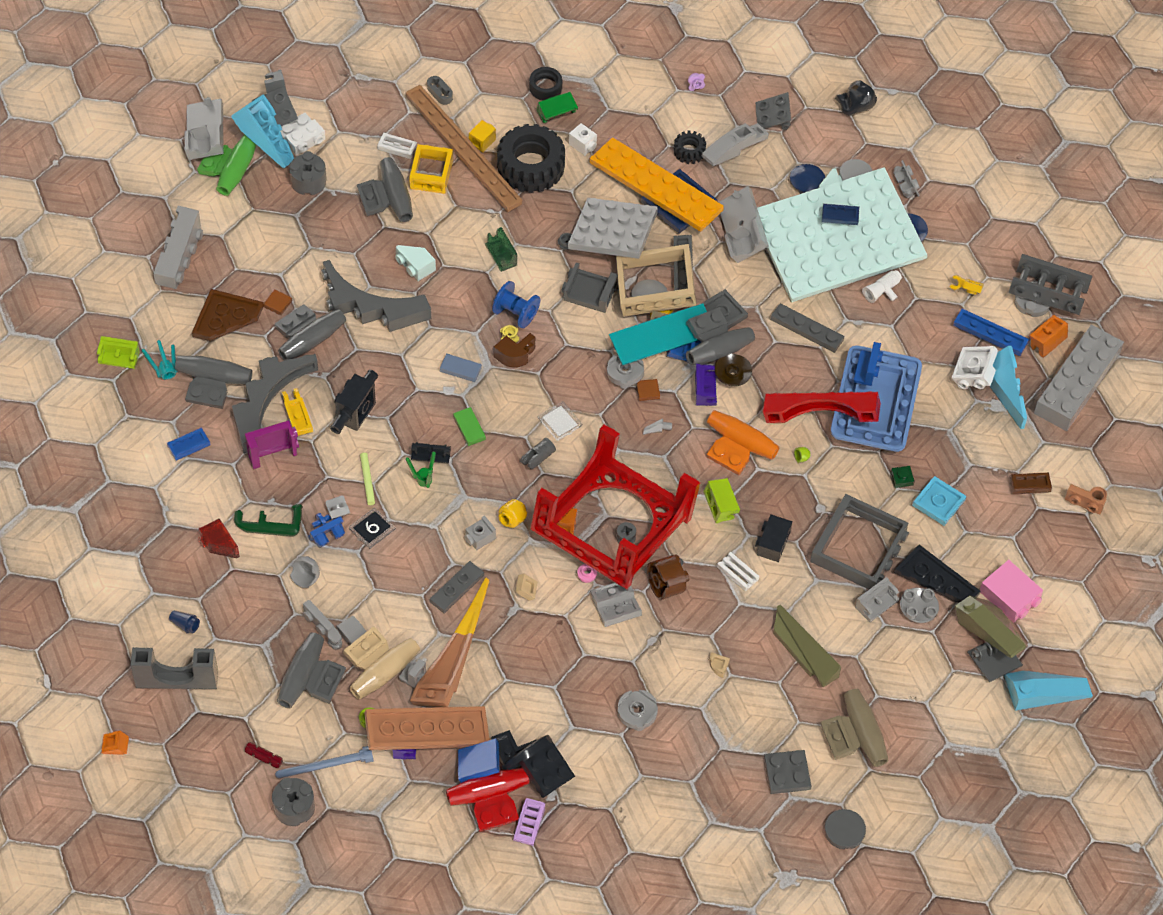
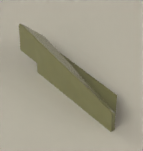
[773,605,841,688]

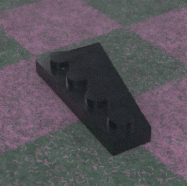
[894,544,981,603]

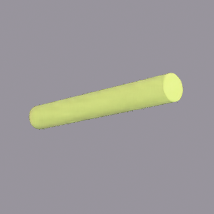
[360,453,375,505]

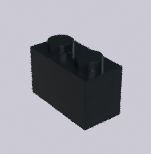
[755,514,793,563]

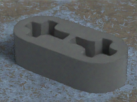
[427,76,453,105]

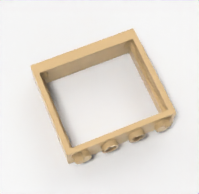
[616,244,697,317]

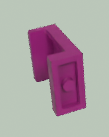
[245,420,299,469]

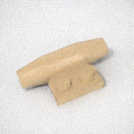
[343,626,420,700]

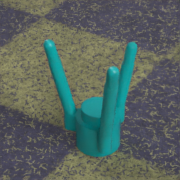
[142,340,178,380]

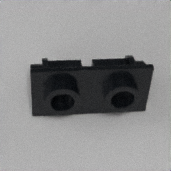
[411,442,451,464]

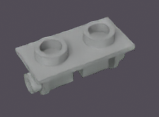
[893,160,920,198]

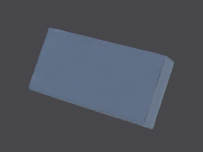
[440,353,482,382]

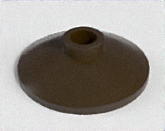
[715,354,752,386]

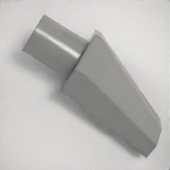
[643,419,672,435]

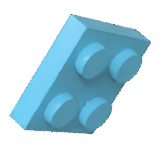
[912,476,966,526]

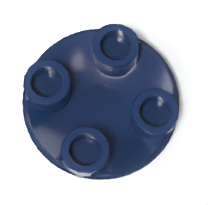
[790,164,826,194]

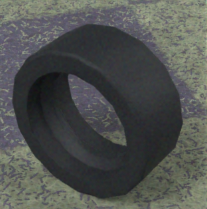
[529,67,563,100]

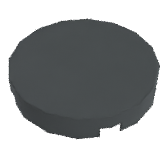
[825,809,866,850]

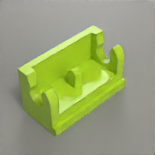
[97,336,140,369]
[703,478,740,523]

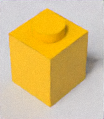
[469,120,496,153]

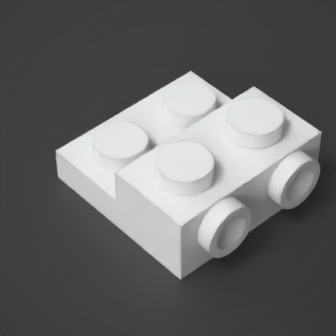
[280,113,325,156]
[952,346,998,389]

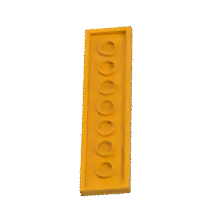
[589,137,724,232]

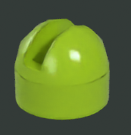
[794,447,810,463]

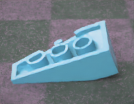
[990,346,1027,429]
[1004,671,1093,711]

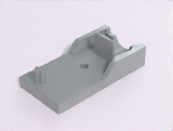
[185,97,224,160]
[719,186,769,263]

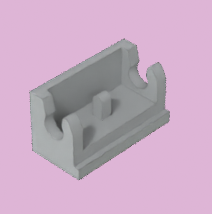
[855,577,899,622]

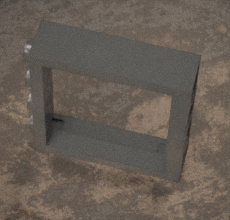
[810,494,909,589]

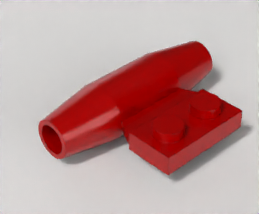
[446,768,530,832]

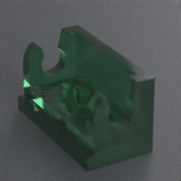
[485,227,517,272]

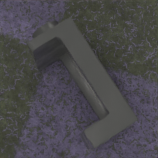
[561,263,618,313]

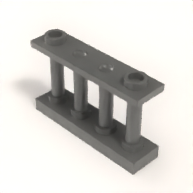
[1009,254,1093,315]

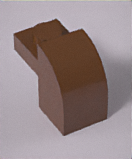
[493,333,536,368]

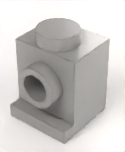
[464,515,496,550]

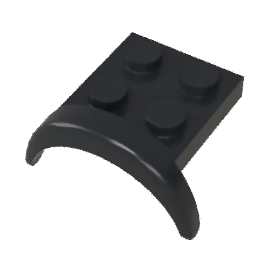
[502,735,575,798]

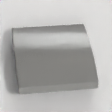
[590,582,642,627]

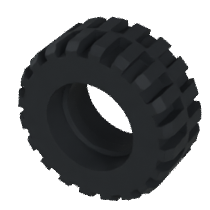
[497,124,565,193]

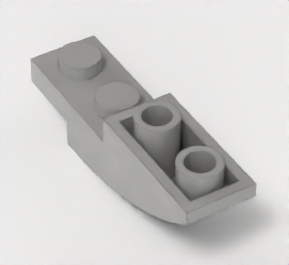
[702,123,769,166]

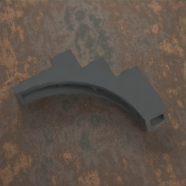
[321,260,431,332]
[232,354,318,453]

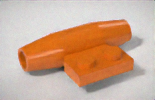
[707,410,780,475]

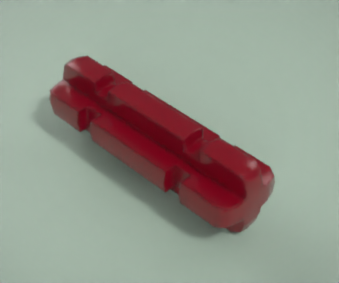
[245,742,283,768]

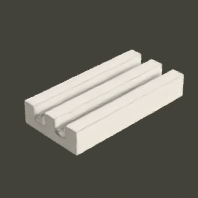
[377,133,417,159]
[717,552,759,591]

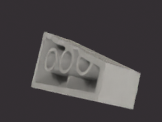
[154,205,203,289]

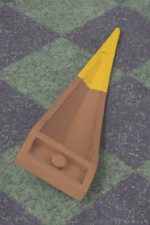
[410,577,489,707]

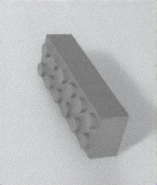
[1034,324,1124,431]

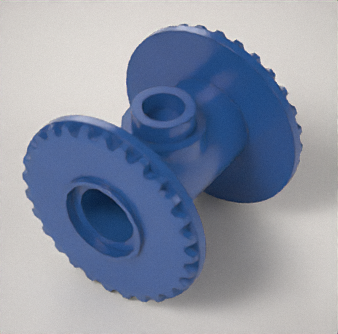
[492,281,541,328]

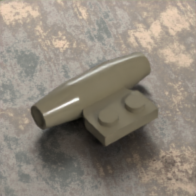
[821,689,888,767]

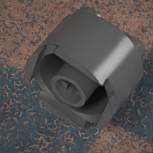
[289,151,327,195]
[272,778,315,826]

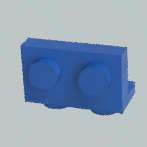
[854,342,883,386]

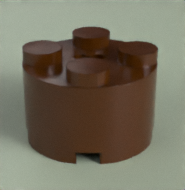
[647,554,690,600]

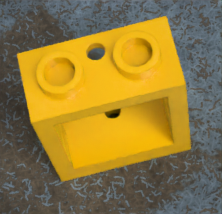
[409,144,453,194]

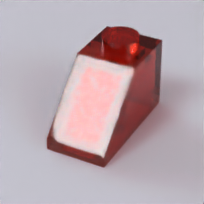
[198,518,240,559]

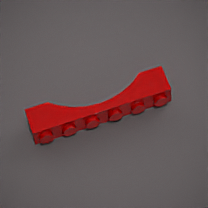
[763,391,881,423]

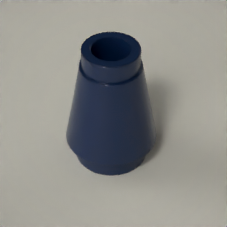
[169,610,200,633]

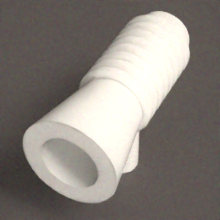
[862,270,902,303]

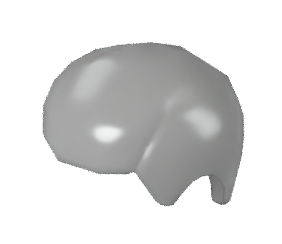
[290,556,320,588]

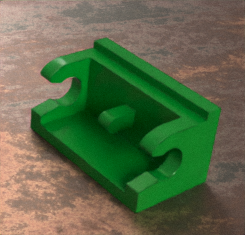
[536,92,578,123]

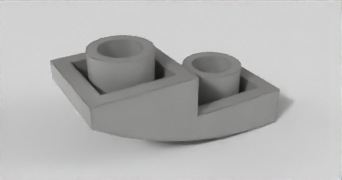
[336,616,367,645]

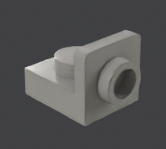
[325,495,350,520]
[399,659,426,688]

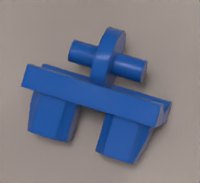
[308,513,345,548]

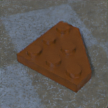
[192,289,264,341]

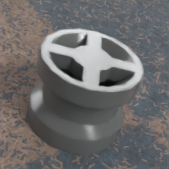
[616,522,636,544]

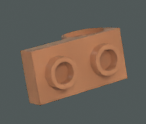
[1065,484,1107,515]

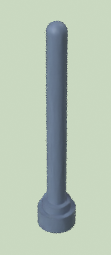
[275,746,374,778]

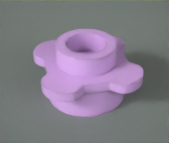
[688,73,705,91]

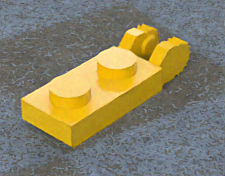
[282,388,313,436]

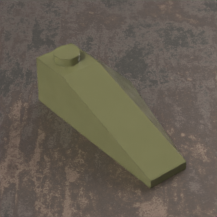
[955,596,1026,658]

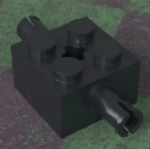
[330,370,378,434]

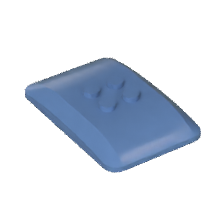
[831,346,922,452]

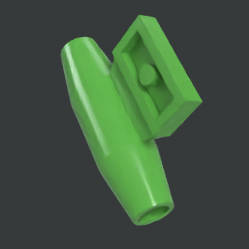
[197,134,256,196]

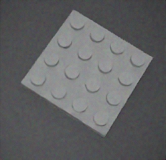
[568,198,658,259]

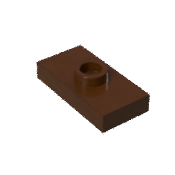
[1010,472,1052,494]

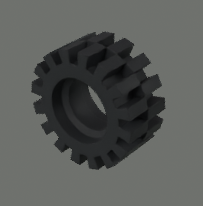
[674,130,706,164]

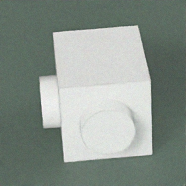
[569,123,597,156]

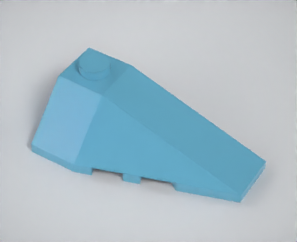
[231,94,294,168]

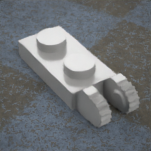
[303,600,342,650]

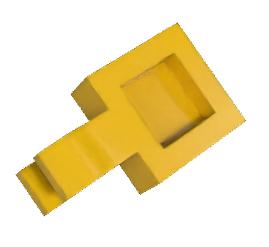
[950,275,984,295]

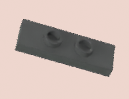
[430,561,484,613]

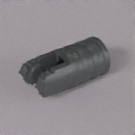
[520,438,556,469]

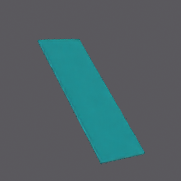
[609,303,707,366]

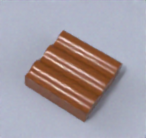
[264,289,293,315]
[636,379,660,401]

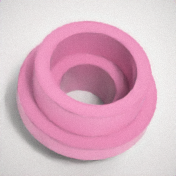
[577,564,597,583]

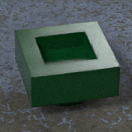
[891,466,915,488]

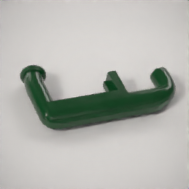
[234,504,303,537]

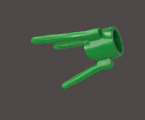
[405,452,436,488]

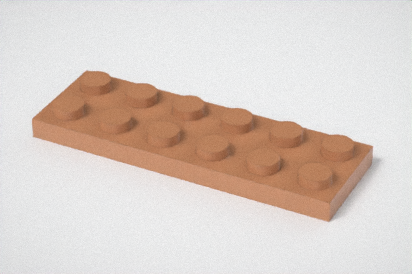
[364,706,490,750]

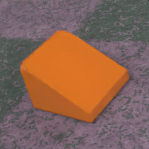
[101,730,129,755]

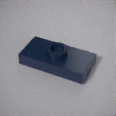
[822,203,860,225]

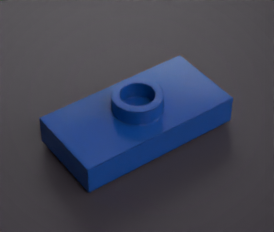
[167,427,210,461]

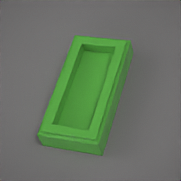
[453,407,486,446]

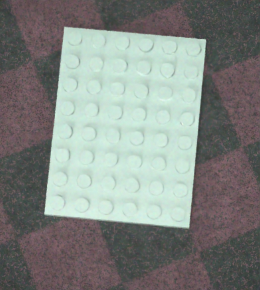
[757,167,927,302]

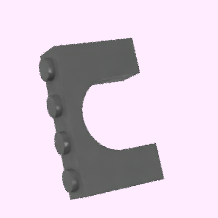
[131,647,218,689]

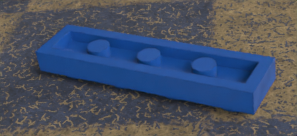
[953,309,1029,356]

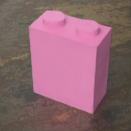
[980,560,1043,623]

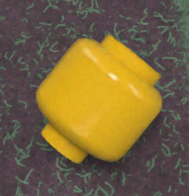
[498,499,527,528]

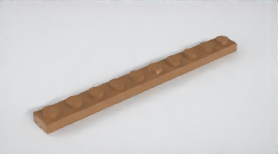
[405,85,522,212]

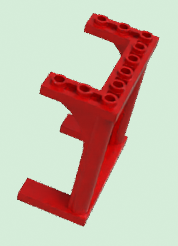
[531,424,701,589]

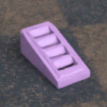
[513,798,545,846]

